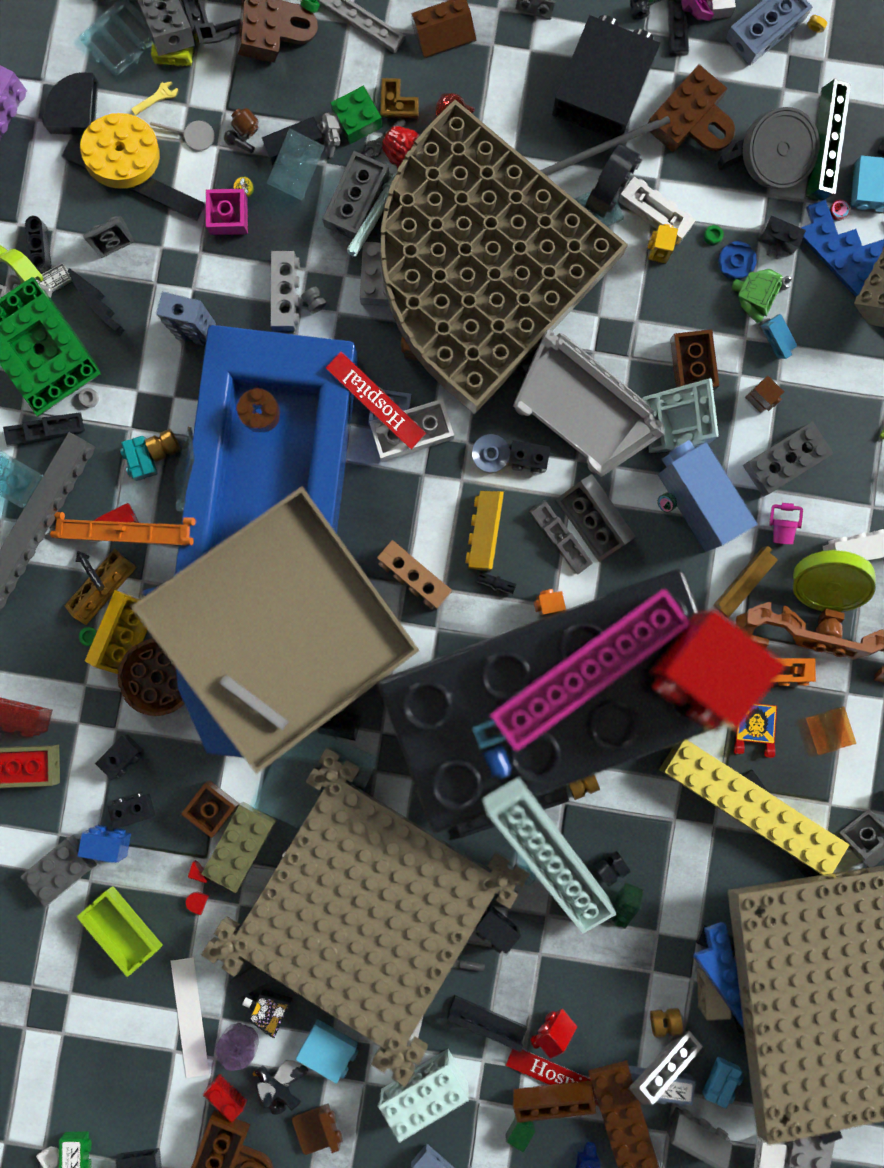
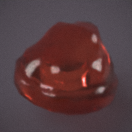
[436,93,475,117]

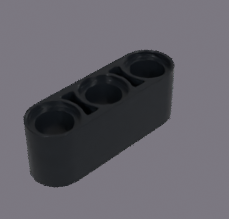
[25,215,51,274]

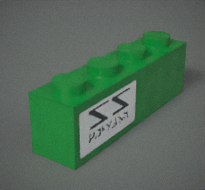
[59,1131,92,1168]

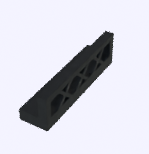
[448,995,527,1052]

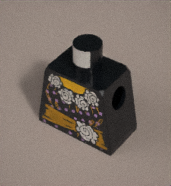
[242,990,293,1038]

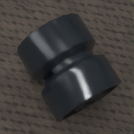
[594,851,631,887]

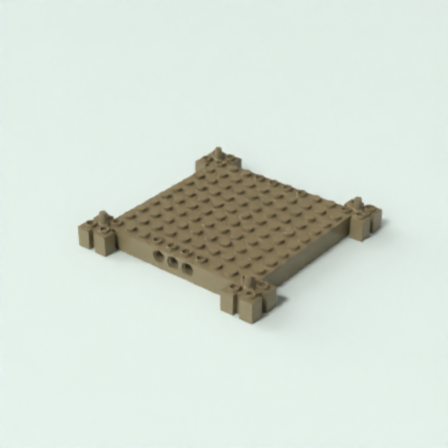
[201,747,530,1087]

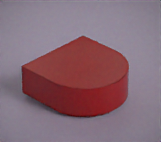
[186,892,209,915]

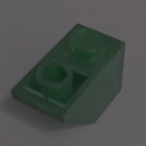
[608,883,643,929]

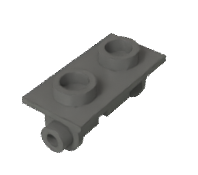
[515,0,556,19]

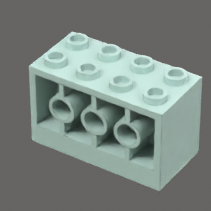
[379,1049,469,1142]

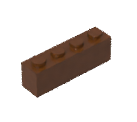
[513,1080,596,1122]

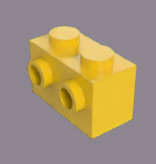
[647,224,678,263]

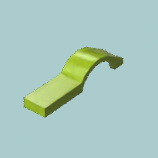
[0,245,43,284]

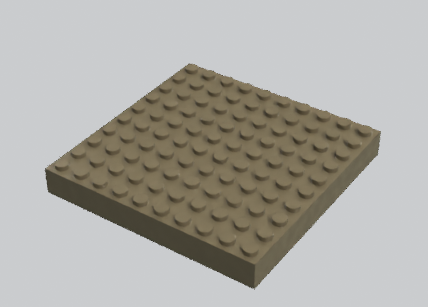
[131,487,420,774]

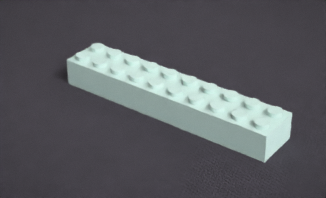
[483,777,616,934]

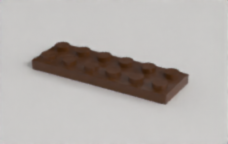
[588,1060,659,1168]

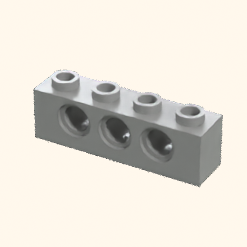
[271,251,300,331]
[629,1031,702,1105]

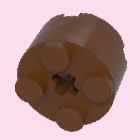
[236,388,280,433]

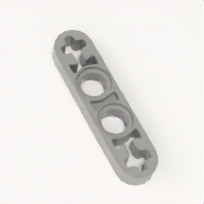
[219,674,289,730]

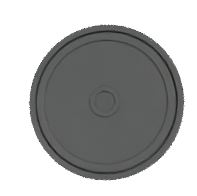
[743,107,820,189]

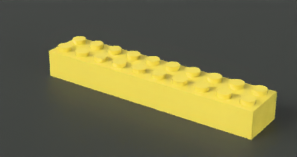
[659,740,849,875]

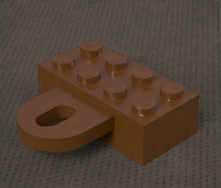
[238,0,318,63]
[648,64,735,153]
[191,1110,273,1168]

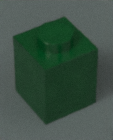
[505,1117,535,1152]

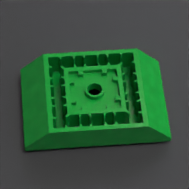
[0,276,101,417]

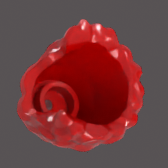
[382,126,420,169]

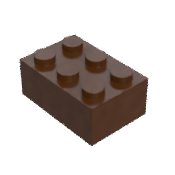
[670,329,719,391]

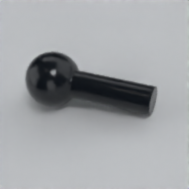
[224,130,255,154]

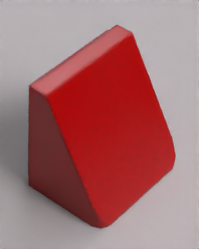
[188,860,210,883]

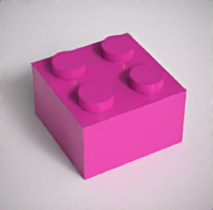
[206,189,248,235]

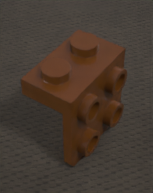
[292,1103,343,1155]

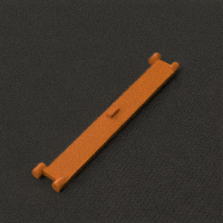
[50,512,196,545]

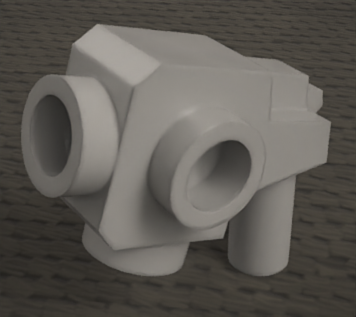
[319,113,341,157]

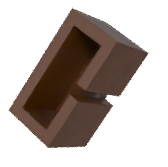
[745,376,784,413]

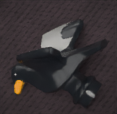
[253,1060,308,1115]

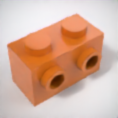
[534,589,566,616]

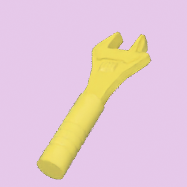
[131,82,178,115]

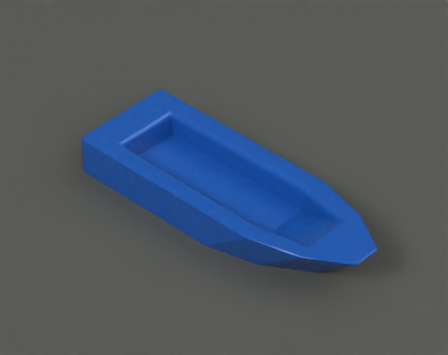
[174,325,359,758]

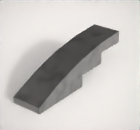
[529,500,593,574]

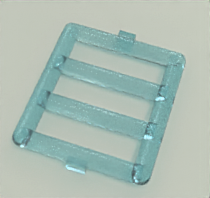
[79,0,152,76]

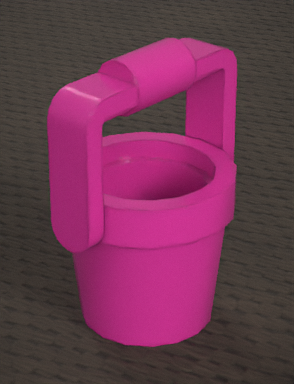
[769,503,803,544]

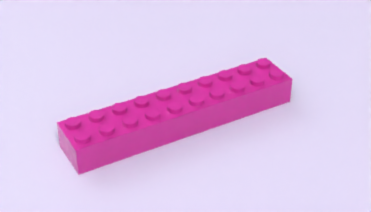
[490,589,690,751]

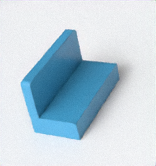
[761,314,797,359]

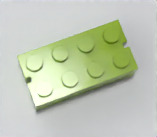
[77,886,163,977]

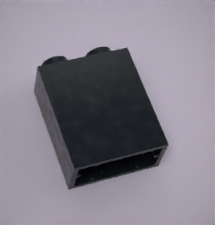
[552,15,660,139]

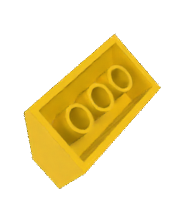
[465,491,504,572]
[85,590,148,674]

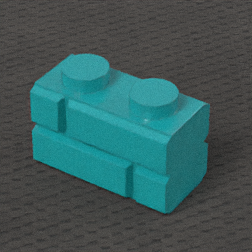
[120,436,158,481]

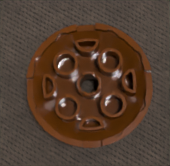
[118,638,185,716]

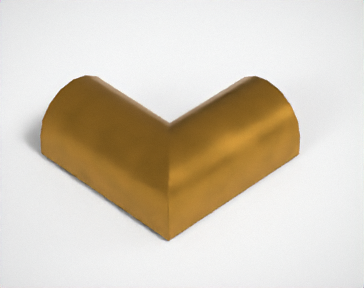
[381,78,419,119]

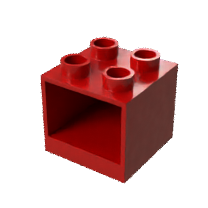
[649,609,786,732]

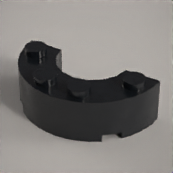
[584,144,642,218]

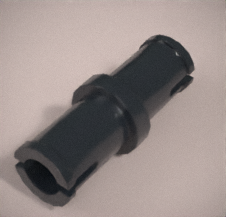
[477,571,517,595]

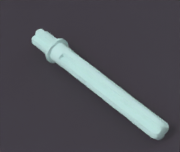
[347,174,396,257]

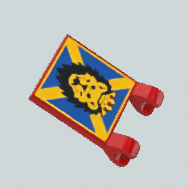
[733,704,777,758]

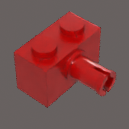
[530,1009,577,1059]

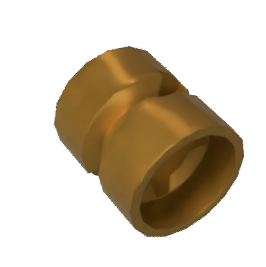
[145,429,181,462]
[568,774,600,800]
[650,1008,683,1038]

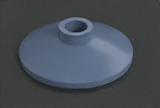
[472,434,510,472]

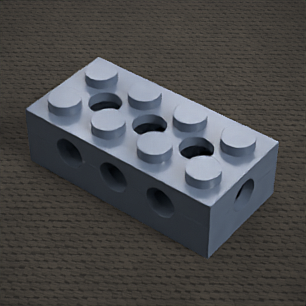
[726,0,813,65]
[156,291,216,345]

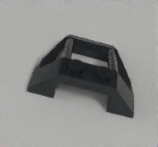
[181,0,242,45]

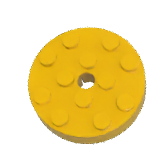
[80,113,160,188]

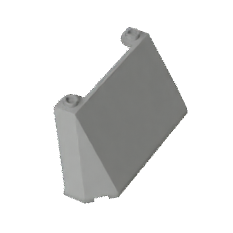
[513,329,664,477]

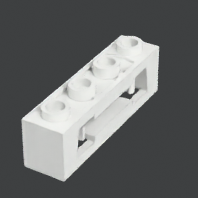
[618,176,696,245]

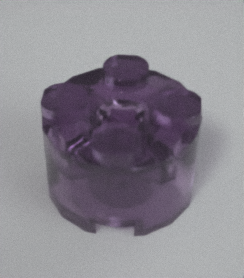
[216,1023,259,1071]

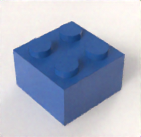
[77,825,131,863]

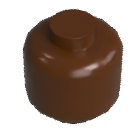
[231,108,259,138]

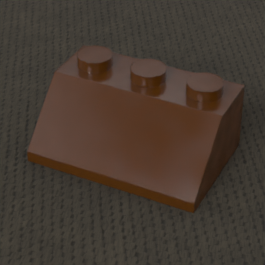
[411,0,477,59]

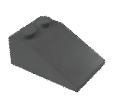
[83,216,135,258]

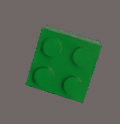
[330,85,383,144]

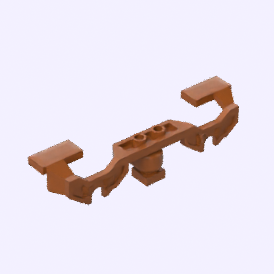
[735,602,884,683]

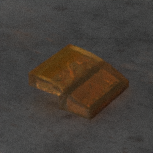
[806,706,857,755]

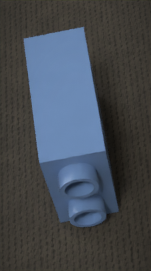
[658,440,758,552]

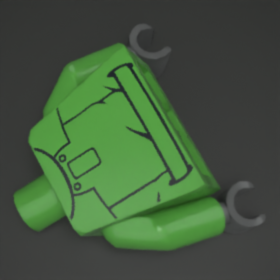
[732,269,792,331]

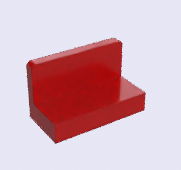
[95,503,139,523]

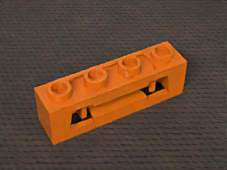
[774,658,816,686]

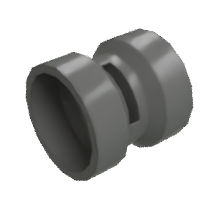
[301,287,327,314]

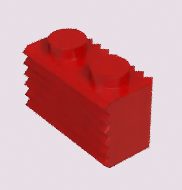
[203,1074,247,1123]

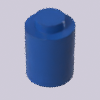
[483,745,512,779]

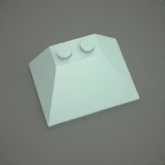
[643,378,719,453]

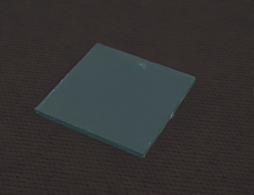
[253,730,378,829]

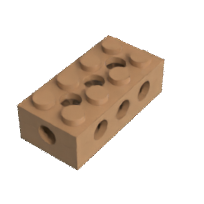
[377,540,452,610]

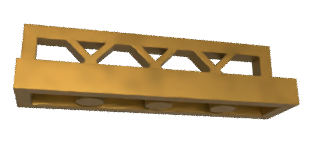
[713,546,778,618]
[64,549,137,625]

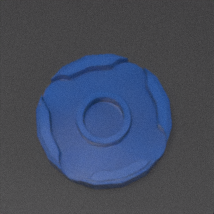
[718,241,757,280]

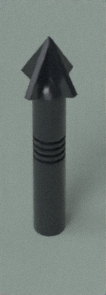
[76,551,105,591]

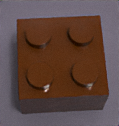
[181,780,240,838]

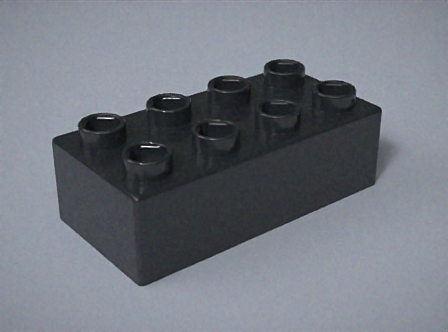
[378,569,712,833]

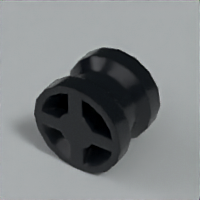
[630,0,650,19]

